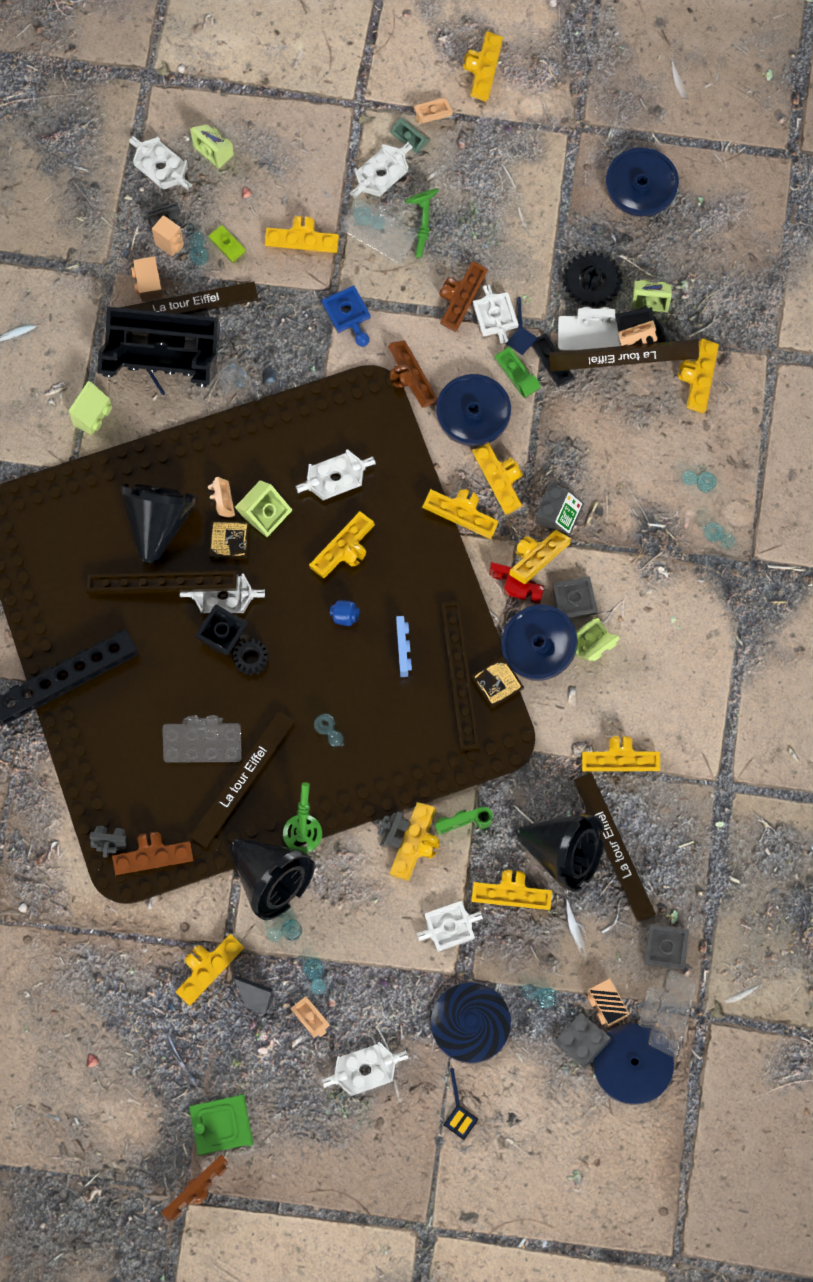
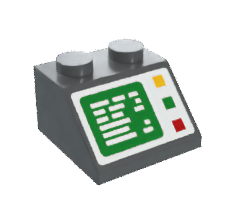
[535,483,584,537]

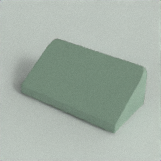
[390,117,430,154]

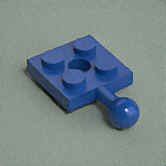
[321,285,371,347]

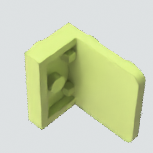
[576,617,620,661]

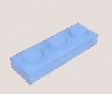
[396,616,412,677]

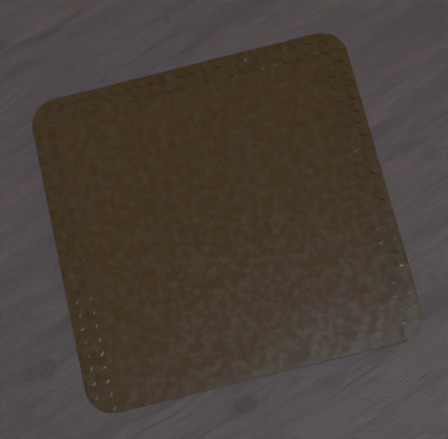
[0,365,535,904]

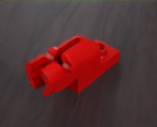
[489,562,545,604]

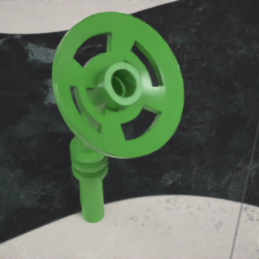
[404,188,439,258]
[283,782,322,853]

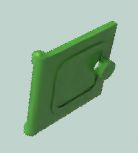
[189,1094,254,1156]

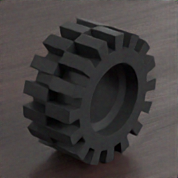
[233,638,269,676]

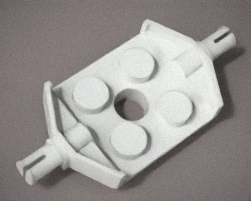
[129,136,192,190]
[350,142,413,198]
[295,450,375,500]
[180,574,265,613]
[322,1042,408,1096]

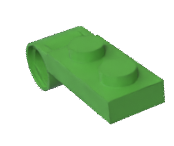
[494,346,541,398]
[434,807,493,836]

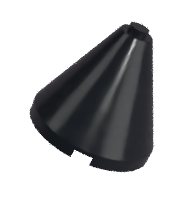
[121,484,198,563]
[517,813,605,892]
[230,838,315,920]

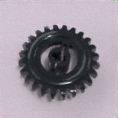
[562,250,623,307]

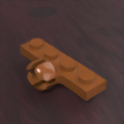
[439,261,488,332]
[388,340,438,408]
[112,831,194,875]
[161,1154,228,1222]

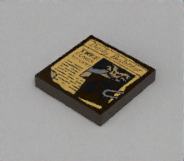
[209,521,249,560]
[471,657,524,709]

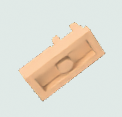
[414,97,453,125]
[618,320,657,346]
[208,477,235,518]
[290,996,330,1038]

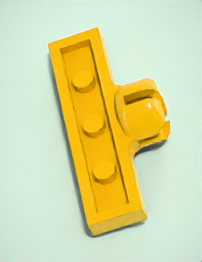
[462,31,503,102]
[265,216,339,254]
[677,339,719,414]
[472,443,523,515]
[422,489,499,540]
[309,512,375,578]
[510,530,571,584]
[582,736,660,772]
[389,802,440,881]
[471,870,552,910]
[175,934,245,1006]

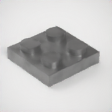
[552,576,598,619]
[644,924,689,970]
[554,1013,611,1069]

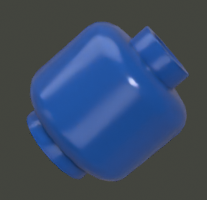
[330,600,359,626]

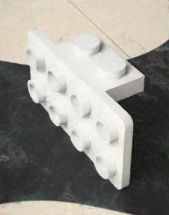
[558,307,621,351]

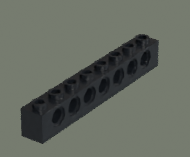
[0,630,139,727]

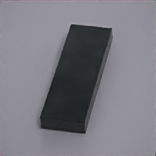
[531,333,574,388]

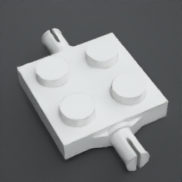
[472,284,518,344]
[416,901,483,952]

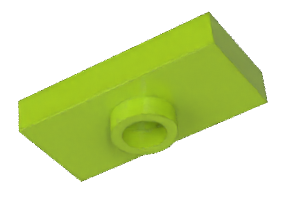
[208,225,246,263]

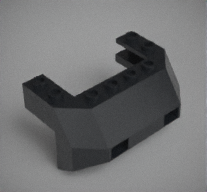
[97,307,220,387]

